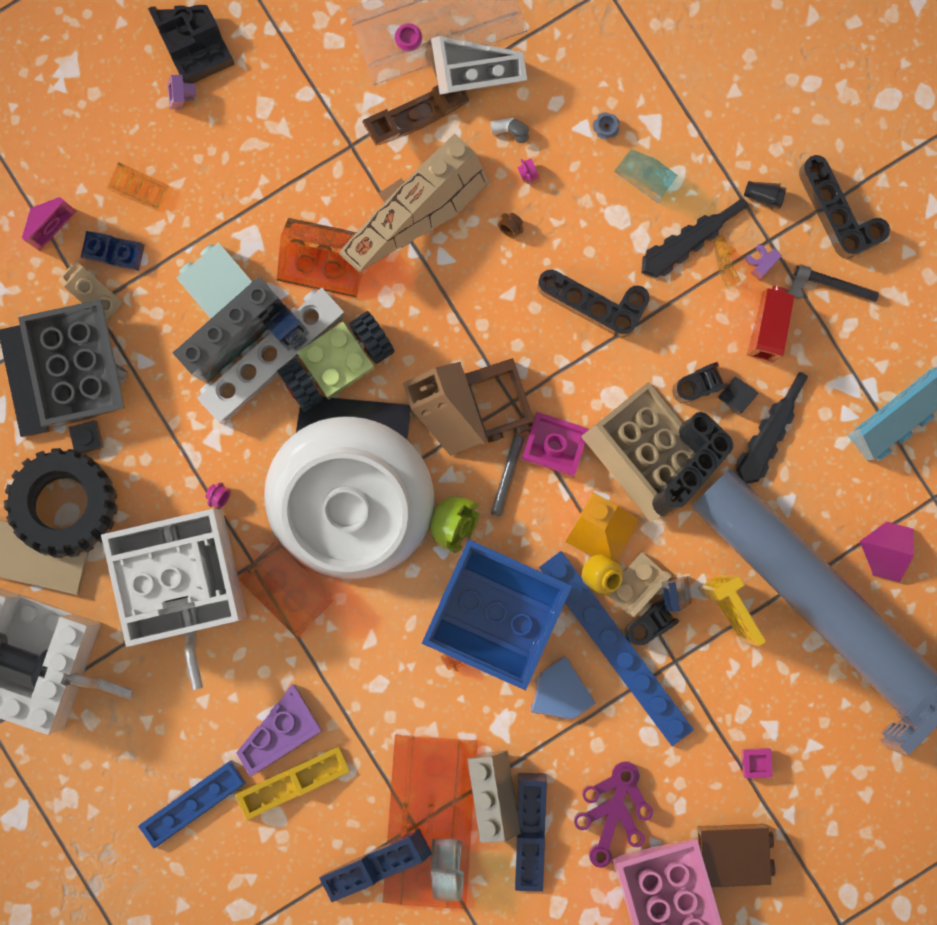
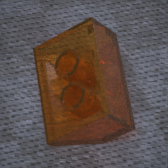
[276,218,363,298]
[239,541,336,638]

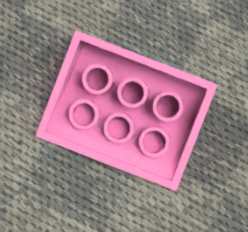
[612,839,722,925]

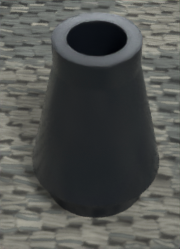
[744,180,787,210]

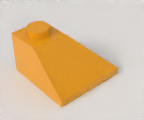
[565,492,640,562]

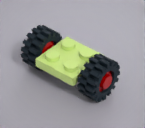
[277,311,395,412]

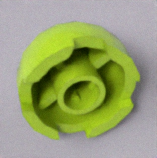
[430,496,480,553]

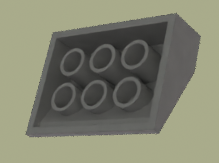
[18,299,125,429]

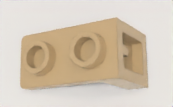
[58,260,122,321]

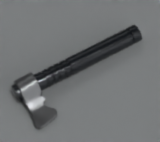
[788,264,879,302]

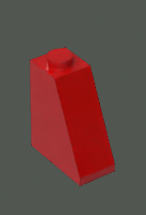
[747,286,795,362]

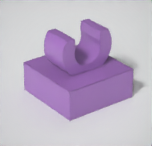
[745,244,782,280]

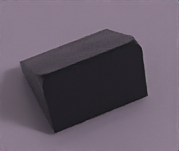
[717,376,759,415]

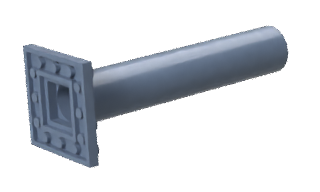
[691,468,937,755]

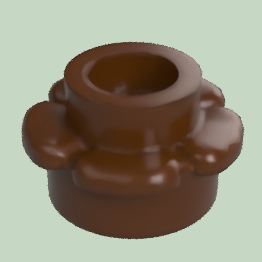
[498,213,524,238]

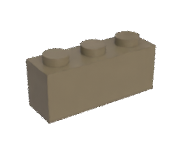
[468,750,521,843]

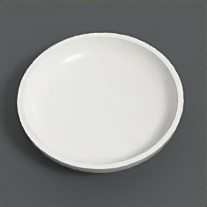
[264,417,434,580]

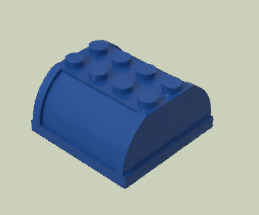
[421,539,572,691]

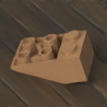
[403,362,487,456]

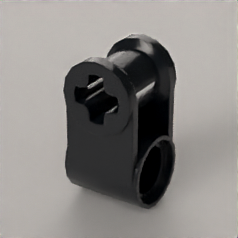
[672,361,729,403]
[625,598,680,645]

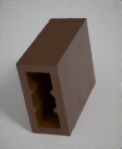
[697,823,775,887]

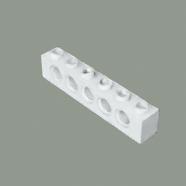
[197,288,346,425]

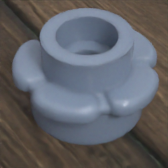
[593,112,619,140]

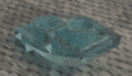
[431,839,464,901]

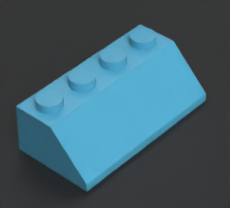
[847,366,937,461]

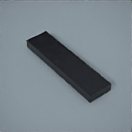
[0,325,50,438]

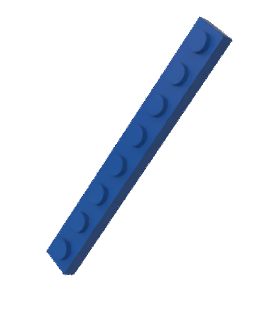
[539,551,694,746]

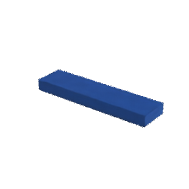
[138,760,246,849]

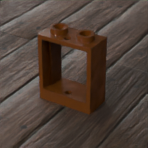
[465,358,534,443]

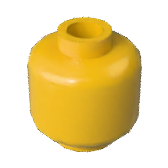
[582,554,623,595]

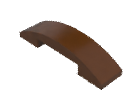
[362,85,469,146]

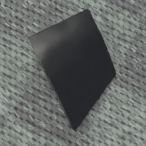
[148,5,235,84]

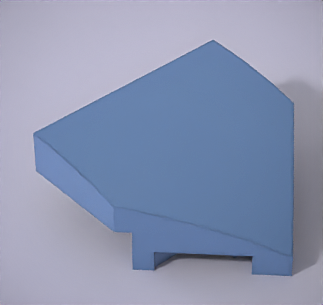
[530,656,596,720]

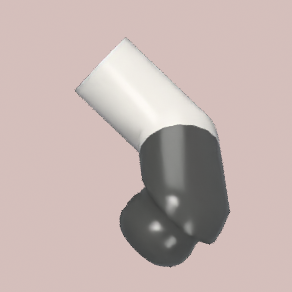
[490,117,530,143]

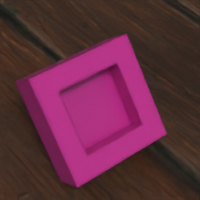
[742,748,773,778]

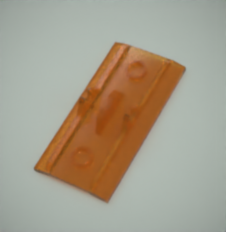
[382,734,478,909]

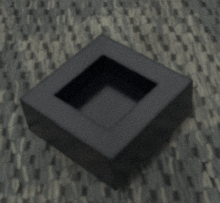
[68,421,104,454]

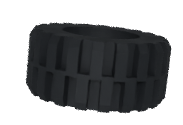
[4,448,118,558]

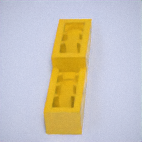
[234,746,350,820]

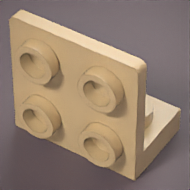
[607,552,672,617]

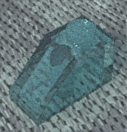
[614,149,678,204]

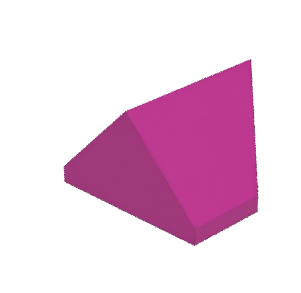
[860,522,914,582]

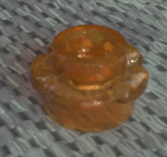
[441,654,465,672]

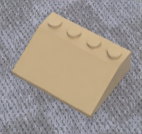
[581,382,701,522]

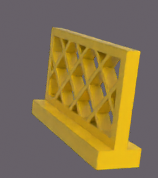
[698,574,766,646]

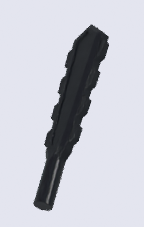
[641,198,748,278]
[736,372,808,484]

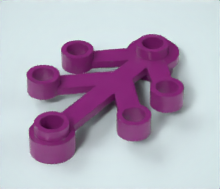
[574,761,653,868]

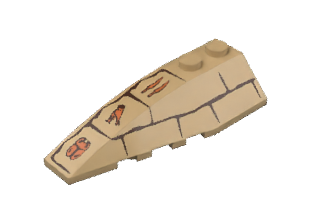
[339,133,489,272]

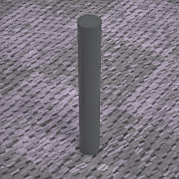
[491,434,524,517]

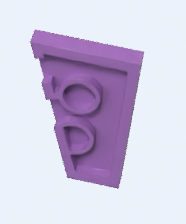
[236,684,323,777]

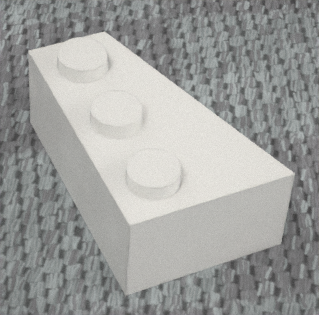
[431,36,527,94]

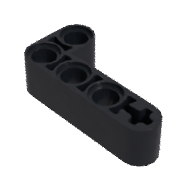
[799,155,890,259]
[537,269,650,338]
[652,412,734,517]

